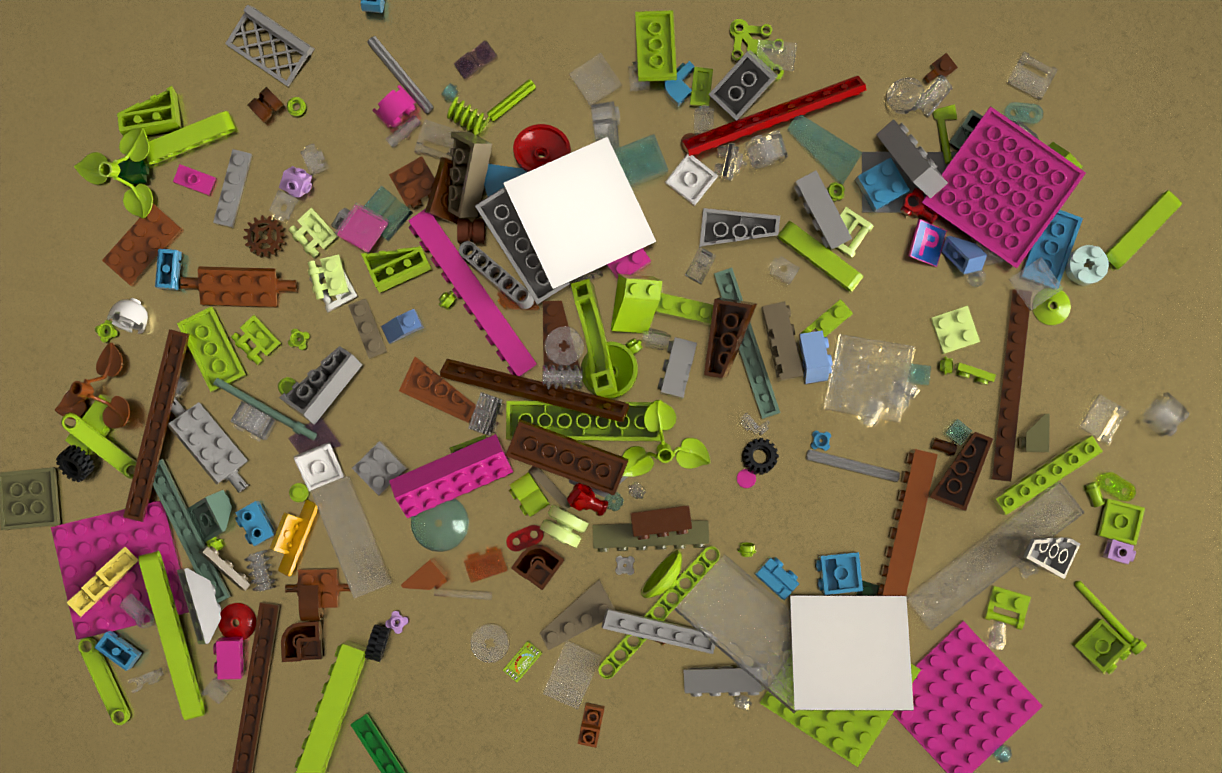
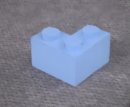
[799,330,833,384]

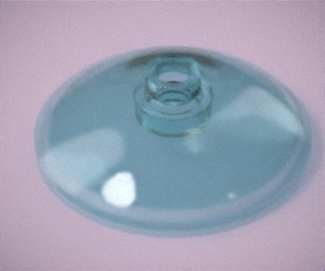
[411,498,469,552]

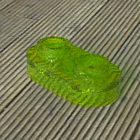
[1098,472,1136,501]

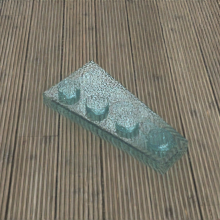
[787,115,862,185]

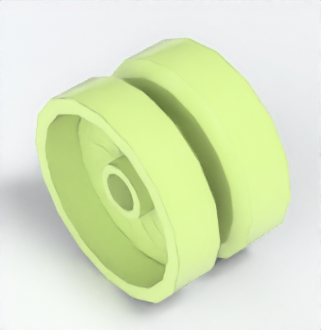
[540,504,589,548]

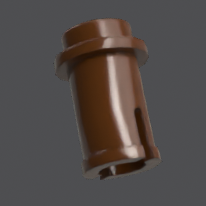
[932,437,958,456]

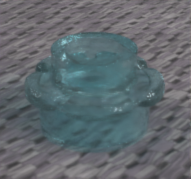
[441,83,458,100]
[605,492,624,511]
[994,745,1012,763]

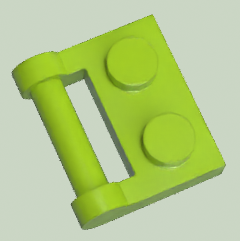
[984,586,1031,630]

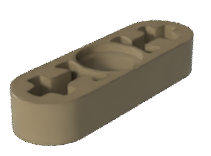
[528,466,571,511]

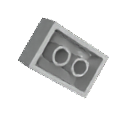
[708,50,778,121]

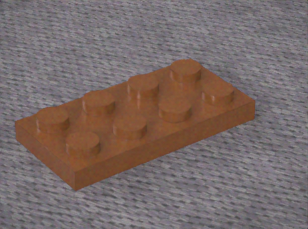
[102,204,183,286]

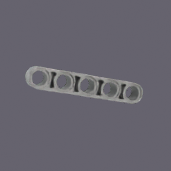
[459,241,534,309]

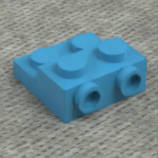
[816,552,863,595]

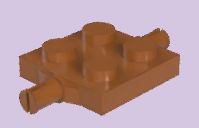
[285,568,351,608]

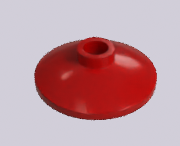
[218,603,257,640]

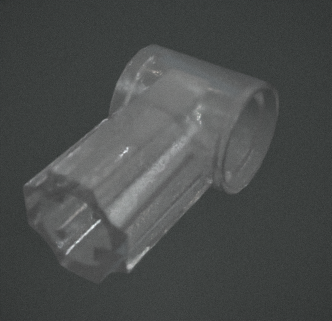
[120,593,156,628]

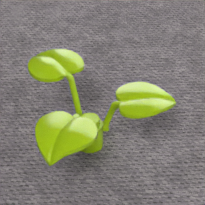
[74,128,153,218]
[622,400,710,477]

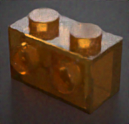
[464,546,509,583]

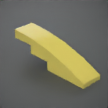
[67,547,139,618]

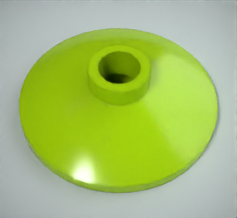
[1032,288,1071,325]

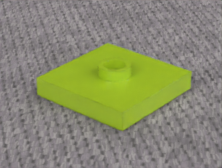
[1097,498,1145,545]

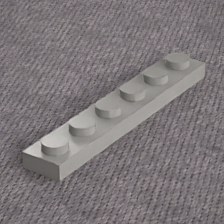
[601,608,718,654]

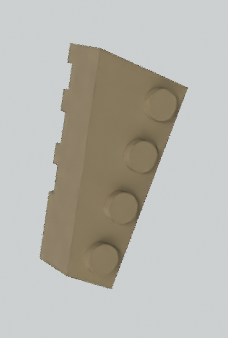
[540,579,616,650]

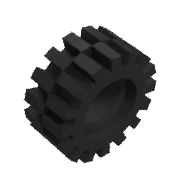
[742,438,779,475]
[56,445,94,482]
[365,624,390,662]

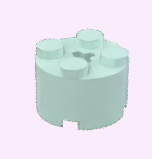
[1065,245,1109,286]

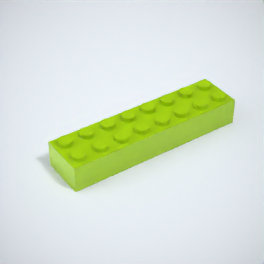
[506,401,661,441]
[295,640,366,773]

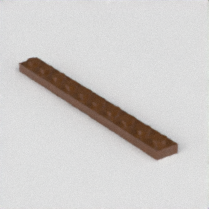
[991,289,1032,482]
[123,329,190,522]
[440,359,629,422]
[232,602,280,773]

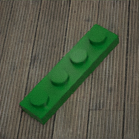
[350,713,406,773]

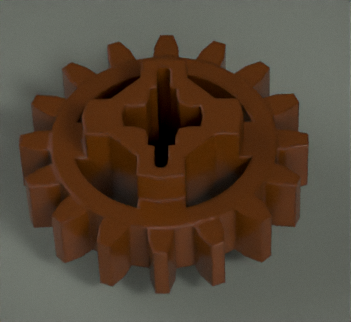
[243,215,286,257]

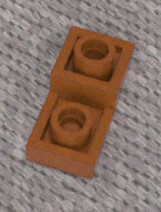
[577,703,605,748]

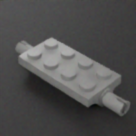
[168,397,248,493]

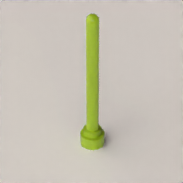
[1075,581,1147,655]

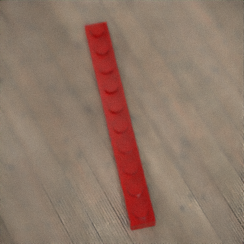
[682,76,867,156]

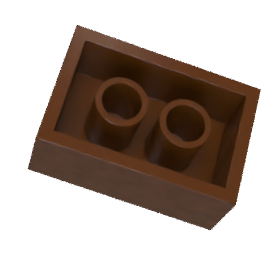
[630,505,692,540]

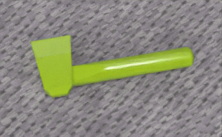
[933,104,957,164]

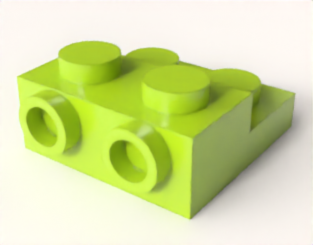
[1075,619,1131,675]

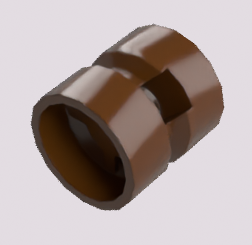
[247,87,284,123]

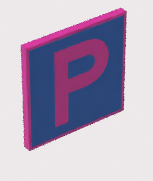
[908,219,947,267]

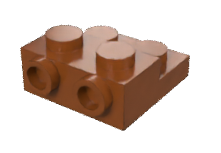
[389,156,435,209]

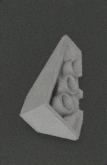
[1023,537,1080,579]

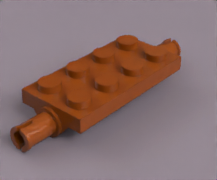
[180,266,297,307]

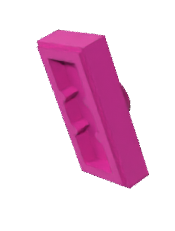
[173,164,216,196]

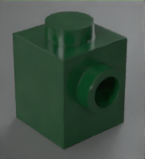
[118,158,149,186]

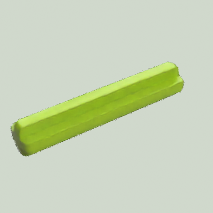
[487,79,536,121]

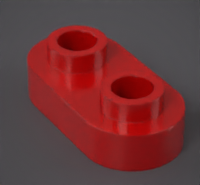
[506,525,544,552]

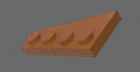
[399,357,477,423]

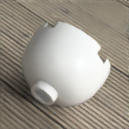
[107,298,148,334]

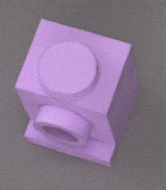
[1103,539,1136,565]

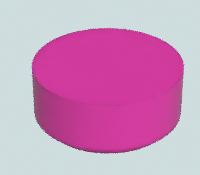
[736,469,756,488]

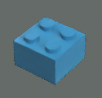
[855,158,910,212]

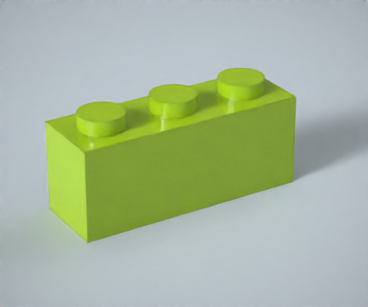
[656,293,714,326]
[65,394,111,455]

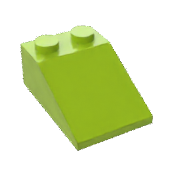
[611,274,663,333]

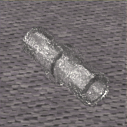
[385,114,422,148]

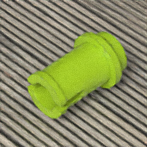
[1086,482,1105,508]

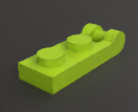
[800,299,853,337]

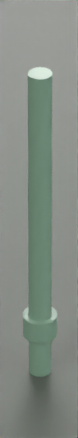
[214,378,317,441]

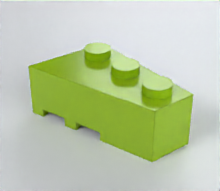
[361,246,432,293]

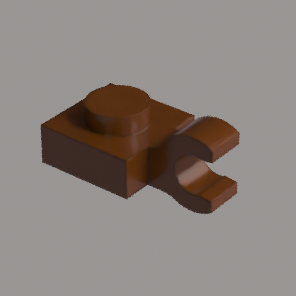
[923,53,958,84]

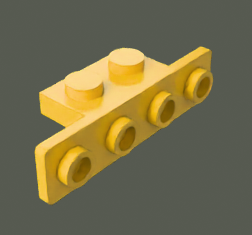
[270,500,319,577]

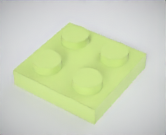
[931,306,980,354]

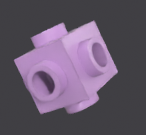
[279,166,312,198]

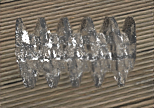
[542,365,583,389]
[244,550,277,592]

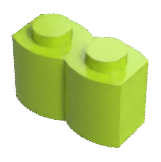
[509,472,550,517]

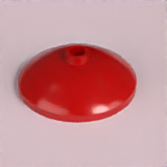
[513,124,571,172]

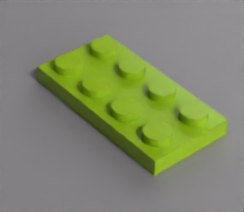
[635,10,677,81]
[177,306,246,392]

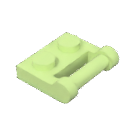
[836,207,874,258]

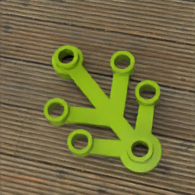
[730,19,784,81]

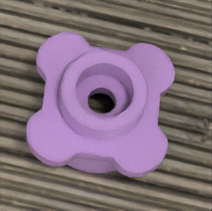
[385,611,408,634]

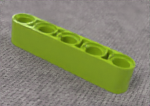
[146,111,236,165]
[1106,190,1182,270]
[777,221,863,292]

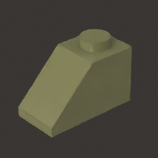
[1019,414,1050,452]

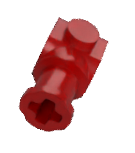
[900,188,939,224]
[567,483,608,516]

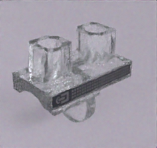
[714,143,747,181]

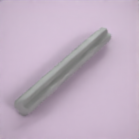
[367,36,434,113]
[806,450,900,482]

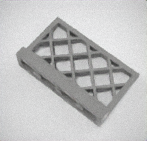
[225,5,315,86]

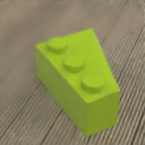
[117,86,182,136]

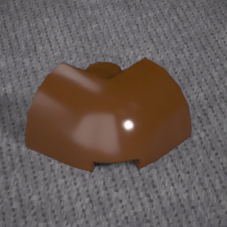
[511,545,565,590]
[281,621,323,662]

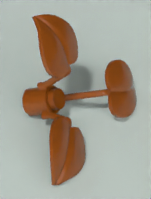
[55,342,130,429]

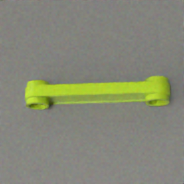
[61,412,137,479]
[78,637,130,725]

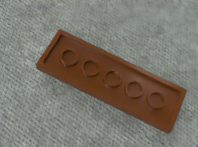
[506,419,628,495]

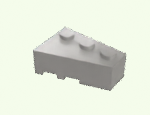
[657,337,697,399]

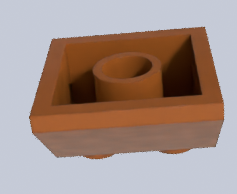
[401,558,448,590]

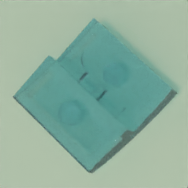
[362,186,413,241]

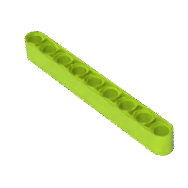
[598,546,720,679]
[139,551,205,720]

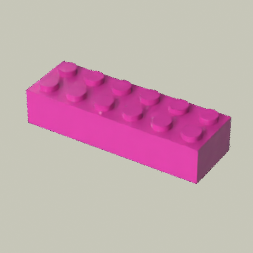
[389,434,513,518]

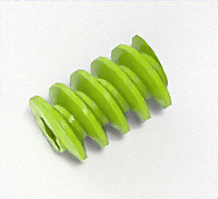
[447,97,490,135]

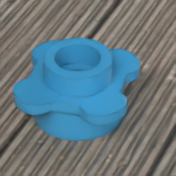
[811,431,831,451]

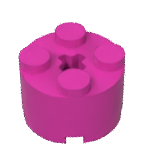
[372,85,416,129]

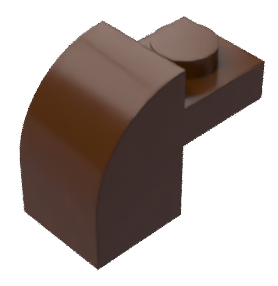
[298,585,323,621]

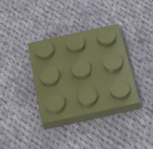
[0,467,60,530]

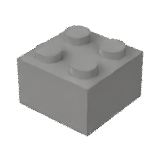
[352,441,408,496]

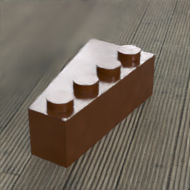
[704,297,757,378]
[543,301,582,379]
[928,432,993,511]

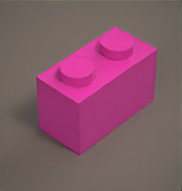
[213,637,244,680]

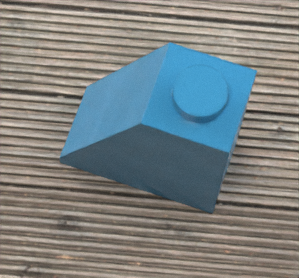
[484,164,527,197]

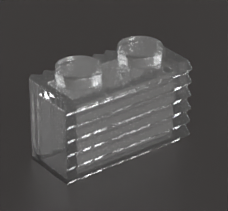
[468,392,505,436]
[230,401,278,442]

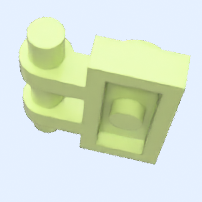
[288,208,338,258]
[307,254,349,300]

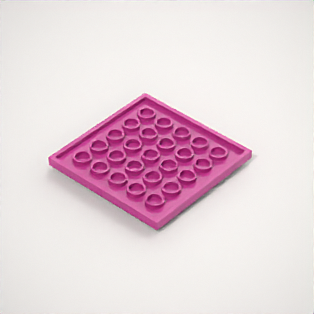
[922,106,1086,268]
[51,501,189,640]
[893,620,1043,773]

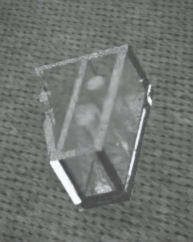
[591,101,620,150]

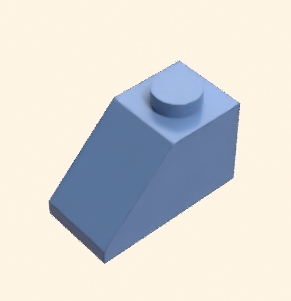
[942,236,987,274]
[381,309,424,344]

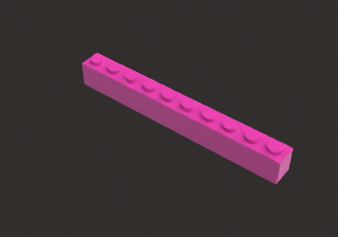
[408,208,537,377]

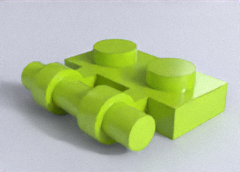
[231,315,281,365]

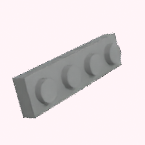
[213,149,252,228]

